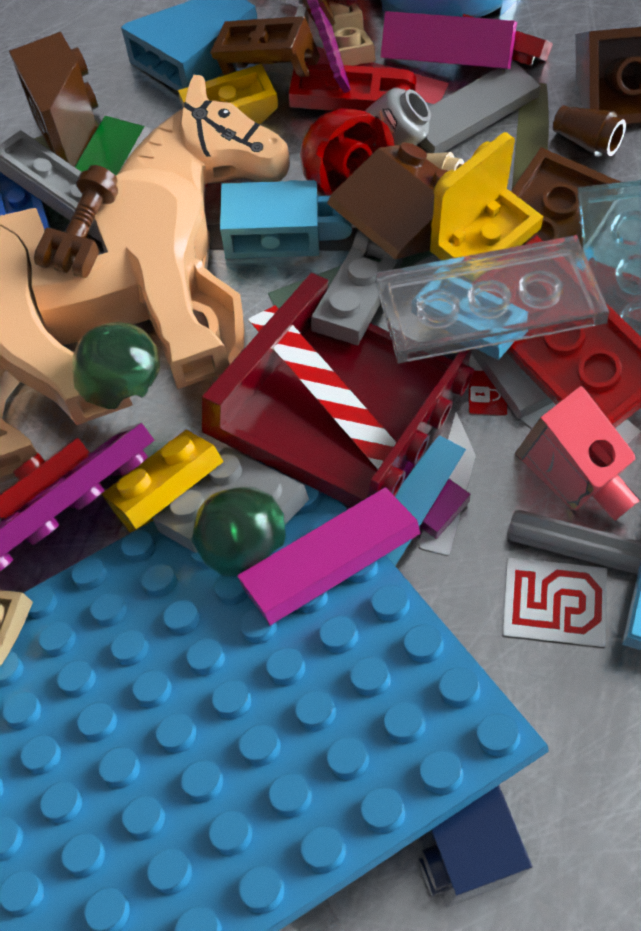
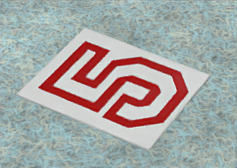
[503,557,607,647]

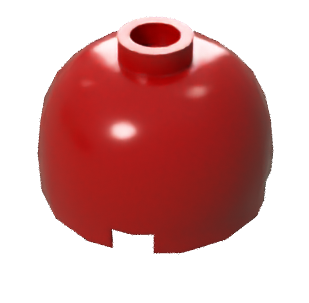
[300,108,394,196]

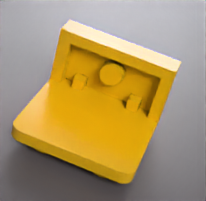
[430,132,544,286]

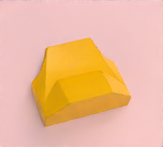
[178,64,278,124]

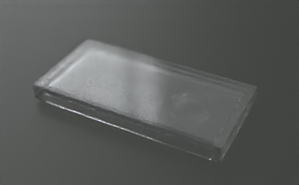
[375,235,609,363]

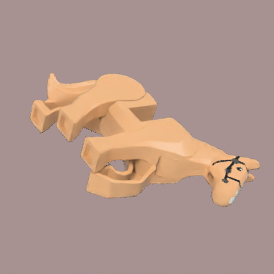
[0,75,290,483]

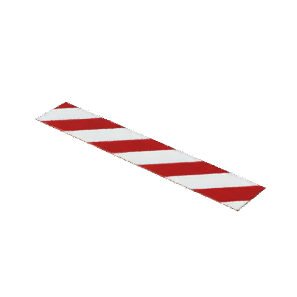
[248,305,396,469]

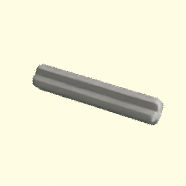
[508,510,641,575]

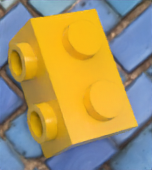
[102,429,224,533]

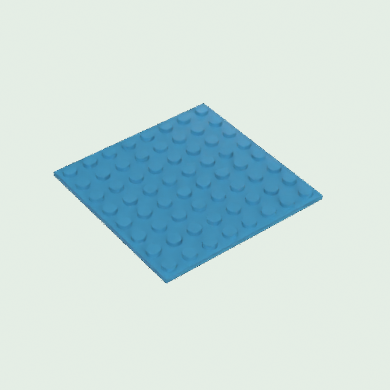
[0,461,549,931]

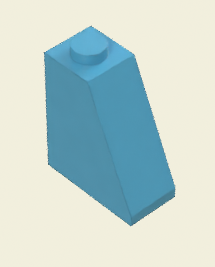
[121,0,257,91]

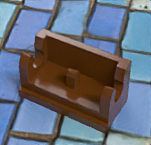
[210,16,320,77]

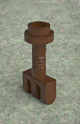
[34,165,118,278]

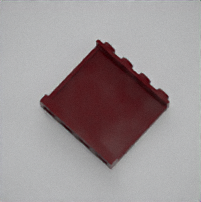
[202,272,474,507]

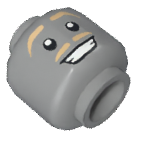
[365,88,431,147]

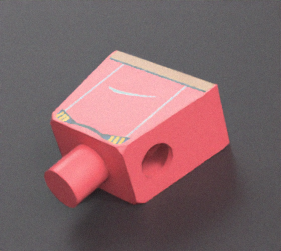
[515,386,640,521]

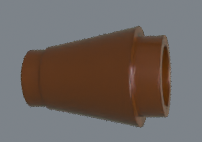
[553,105,626,157]

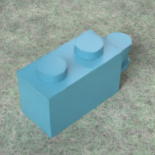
[220,180,352,259]

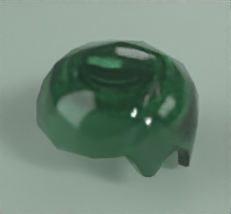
[72,321,160,409]
[192,487,286,576]

